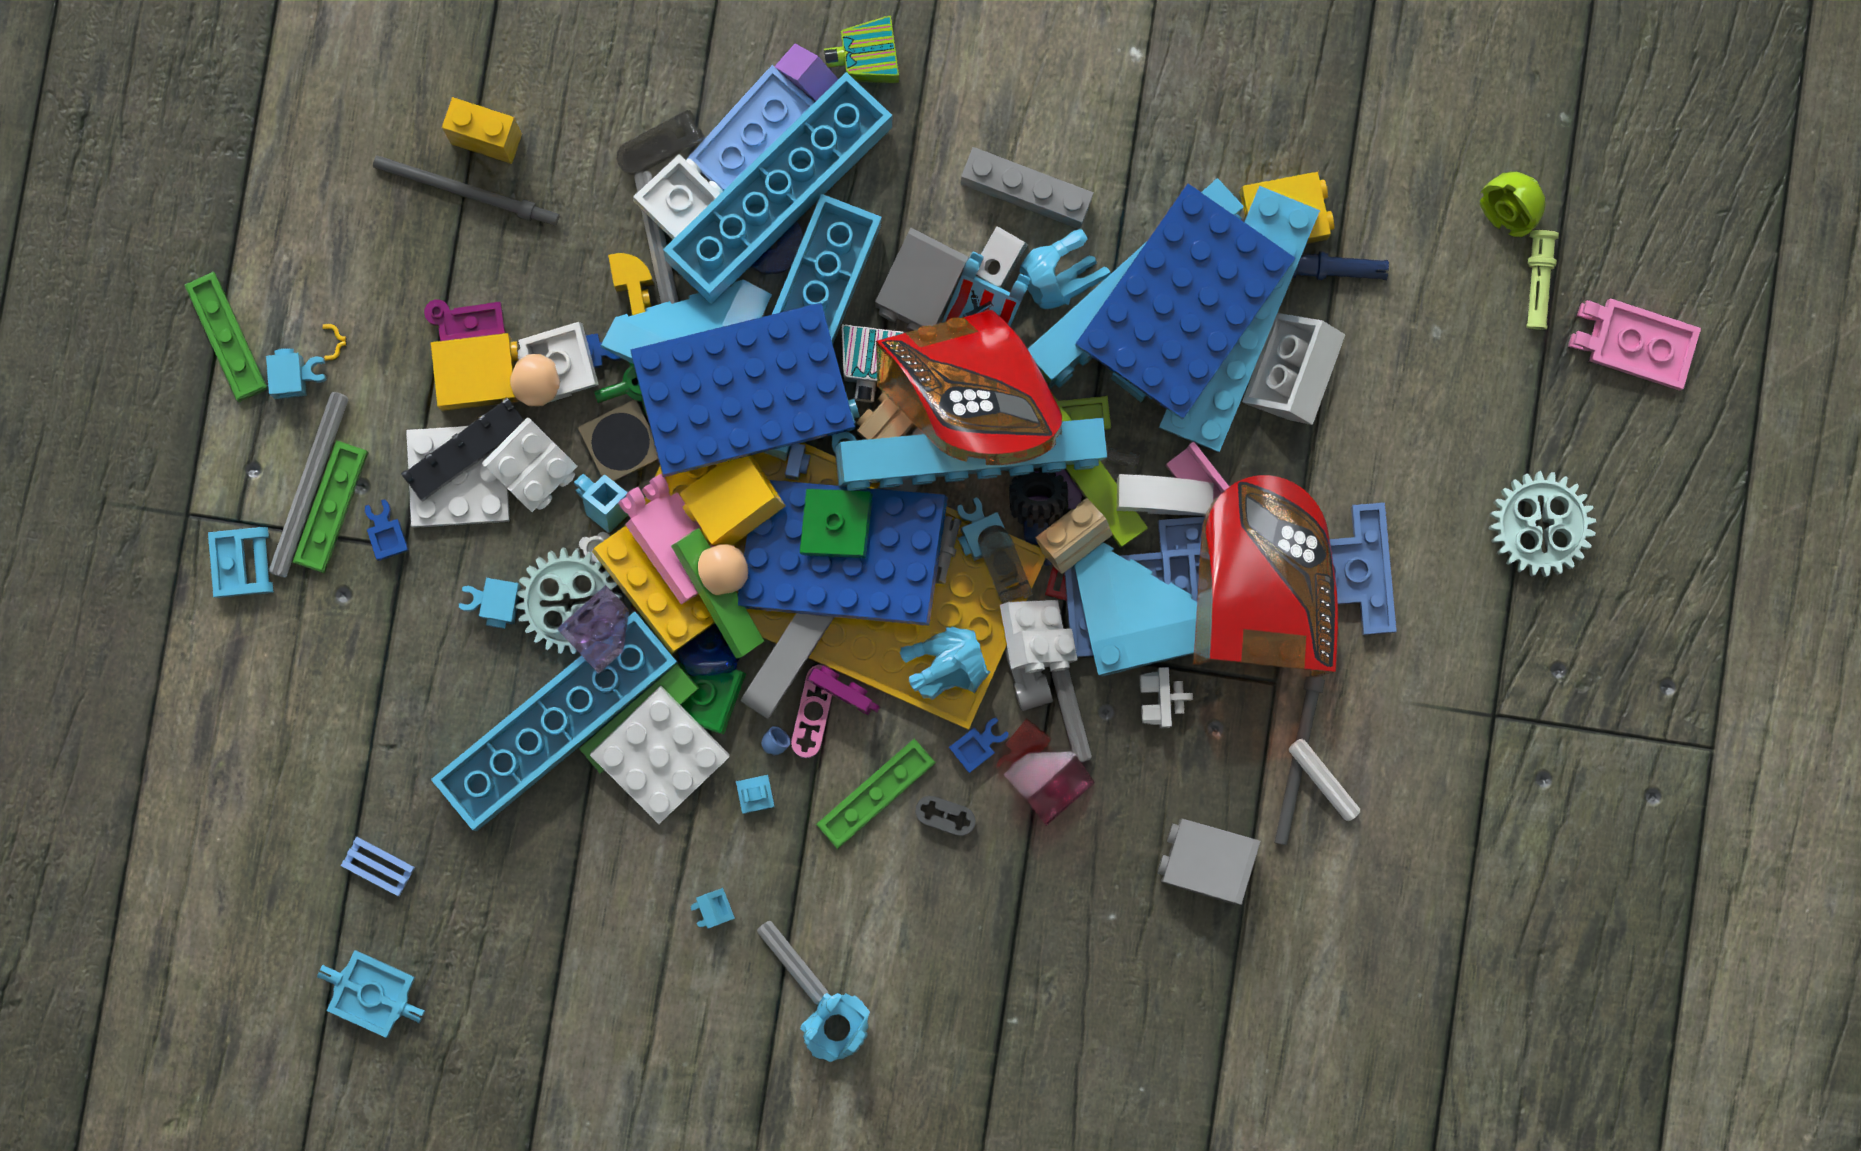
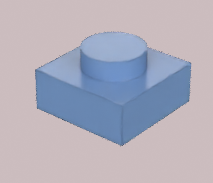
[785,444,810,481]

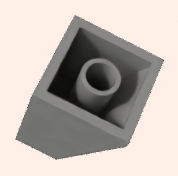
[875,228,969,337]
[1157,819,1261,905]

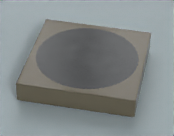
[577,400,659,482]

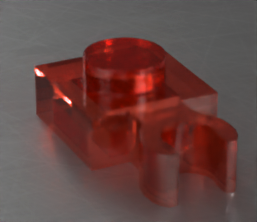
[997,718,1051,777]

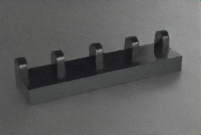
[401,397,524,502]

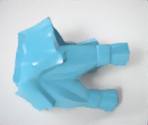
[1020,229,1111,309]
[900,626,991,700]
[800,993,870,1062]

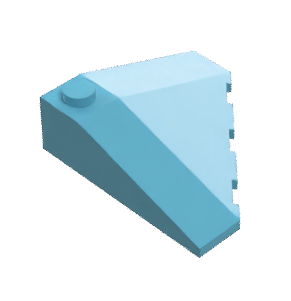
[600,279,772,364]
[1074,542,1212,676]

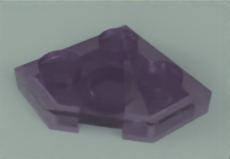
[557,585,629,674]

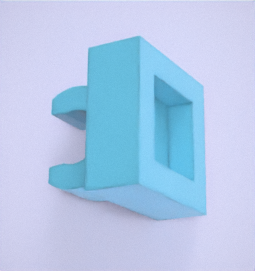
[736,775,775,814]
[691,888,735,929]

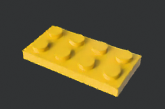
[592,526,715,655]

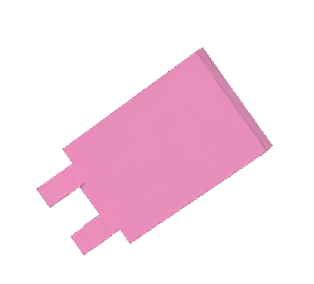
[1568,298,1701,391]
[618,474,714,604]

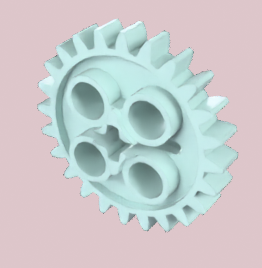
[1489,471,1596,577]
[515,548,622,654]

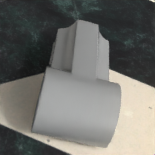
[1005,649,1053,711]

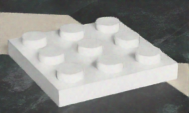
[406,426,510,528]
[590,686,729,824]

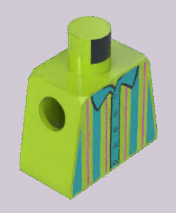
[824,16,899,83]

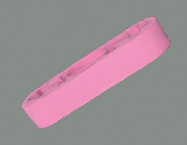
[791,665,833,758]

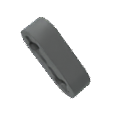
[915,796,976,836]

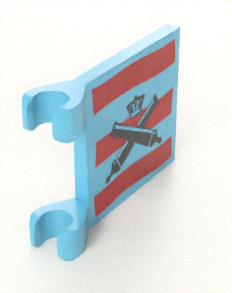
[941,252,1030,335]

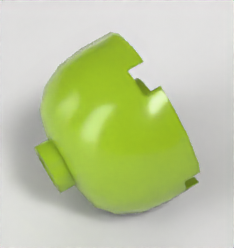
[1480,171,1546,237]

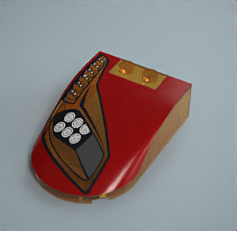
[876,310,1062,465]
[1193,475,1338,677]

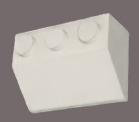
[1242,313,1345,425]

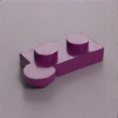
[424,299,506,341]
[807,666,881,716]

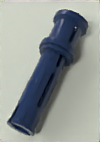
[1292,251,1389,281]

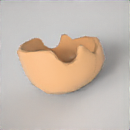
[510,354,560,407]
[698,544,748,595]

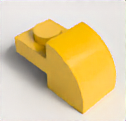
[608,253,654,315]

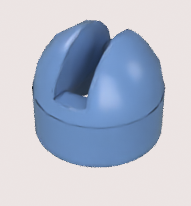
[762,726,790,755]

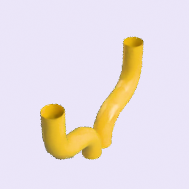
[323,324,346,361]

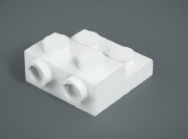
[633,154,723,239]
[518,322,599,402]
[482,417,578,512]
[1000,600,1077,673]

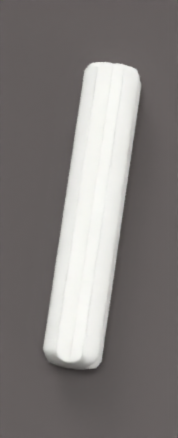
[1289,739,1360,821]

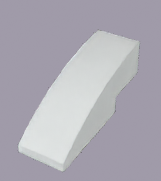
[1116,474,1214,516]

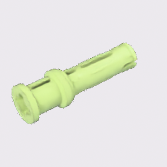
[1526,230,1559,330]

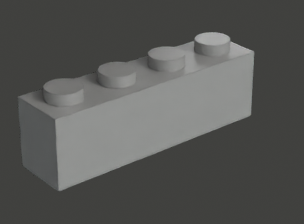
[961,147,1094,229]

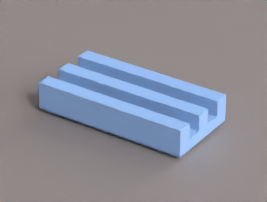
[340,837,415,896]

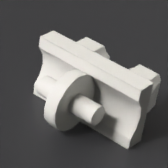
[1140,667,1193,728]

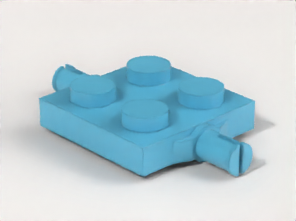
[317,950,425,1038]

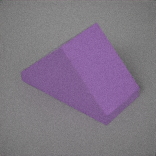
[774,44,838,102]

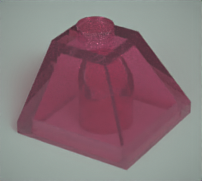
[1004,752,1095,826]

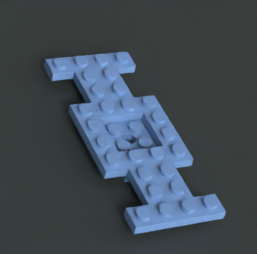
[1065,503,1397,657]

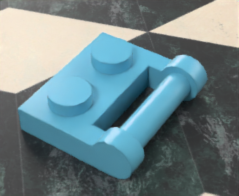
[208,527,274,598]

